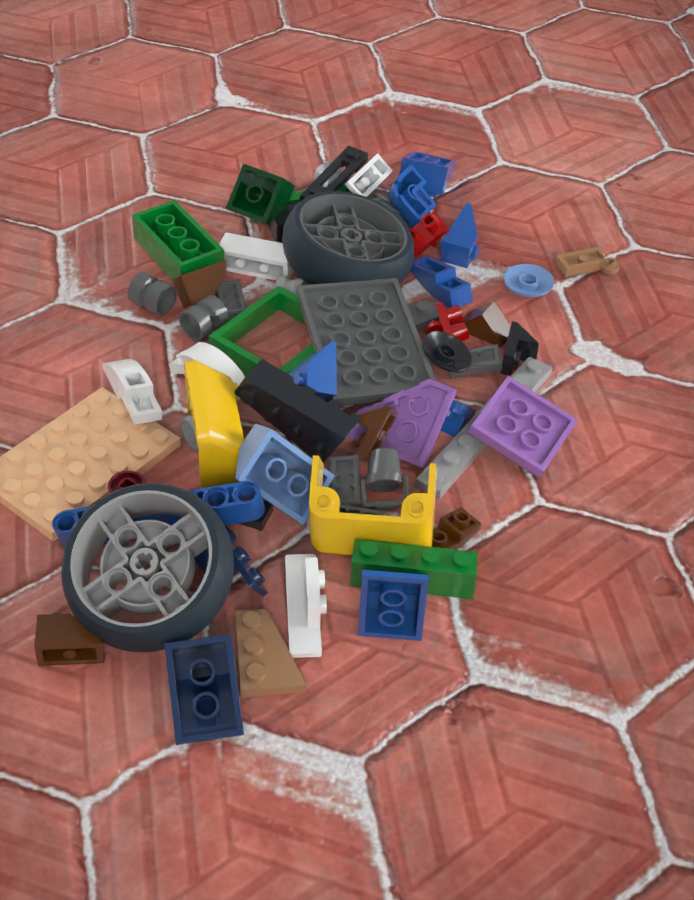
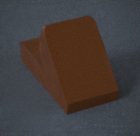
[355,406,399,461]

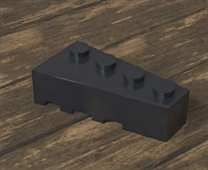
[234,359,362,463]

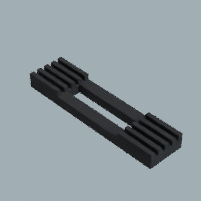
[300,146,368,201]

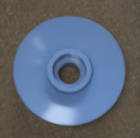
[504,264,554,297]

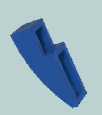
[410,255,473,308]

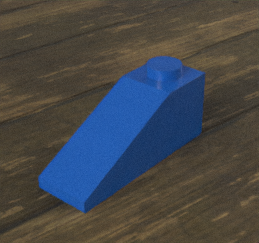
[440,203,480,268]

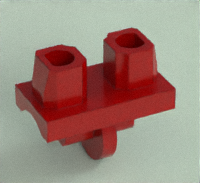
[409,211,450,258]
[425,302,470,342]

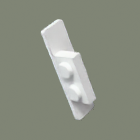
[285,554,327,658]

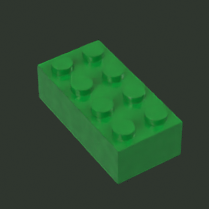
[132,200,225,280]

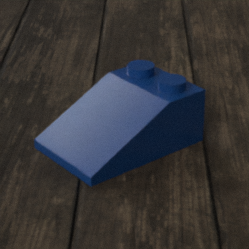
[399,151,456,197]
[358,570,429,641]

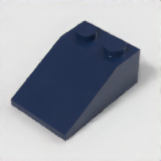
[164,634,244,745]

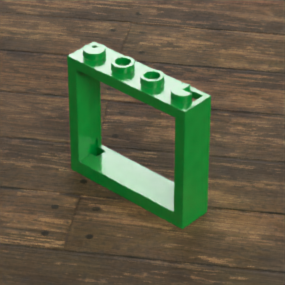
[209,286,315,377]

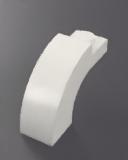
[168,342,245,401]

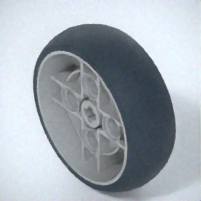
[61,483,234,653]

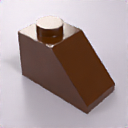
[173,260,227,308]
[34,613,105,666]

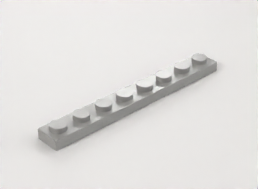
[415,356,552,499]

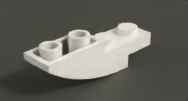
[103,359,162,425]

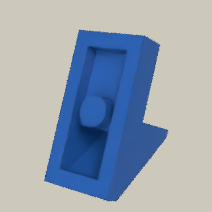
[440,400,476,437]

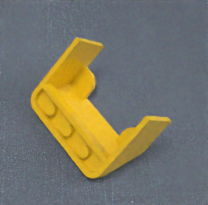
[184,360,244,488]
[309,456,437,556]

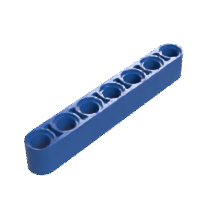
[52,481,265,548]

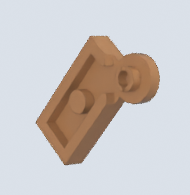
[555,247,620,277]

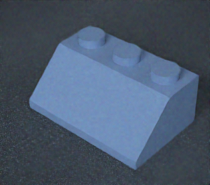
[235,423,335,525]

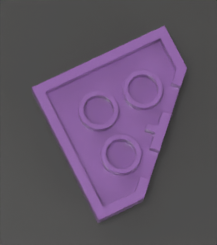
[347,379,457,469]

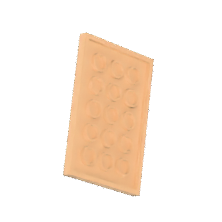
[0,387,181,541]

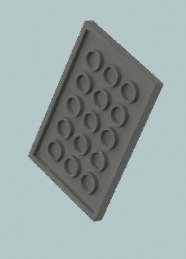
[296,278,437,406]

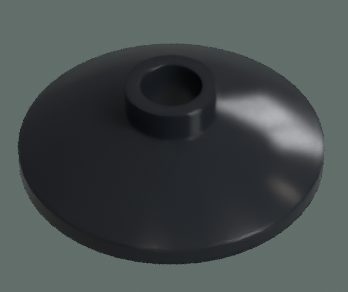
[422,331,472,373]

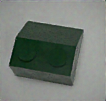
[225,163,295,225]

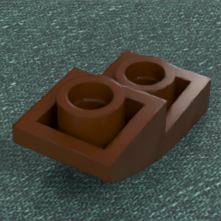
[432,507,482,550]

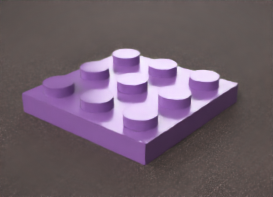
[468,376,578,478]

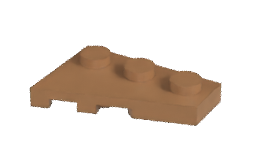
[235,609,307,697]

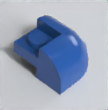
[390,164,437,229]

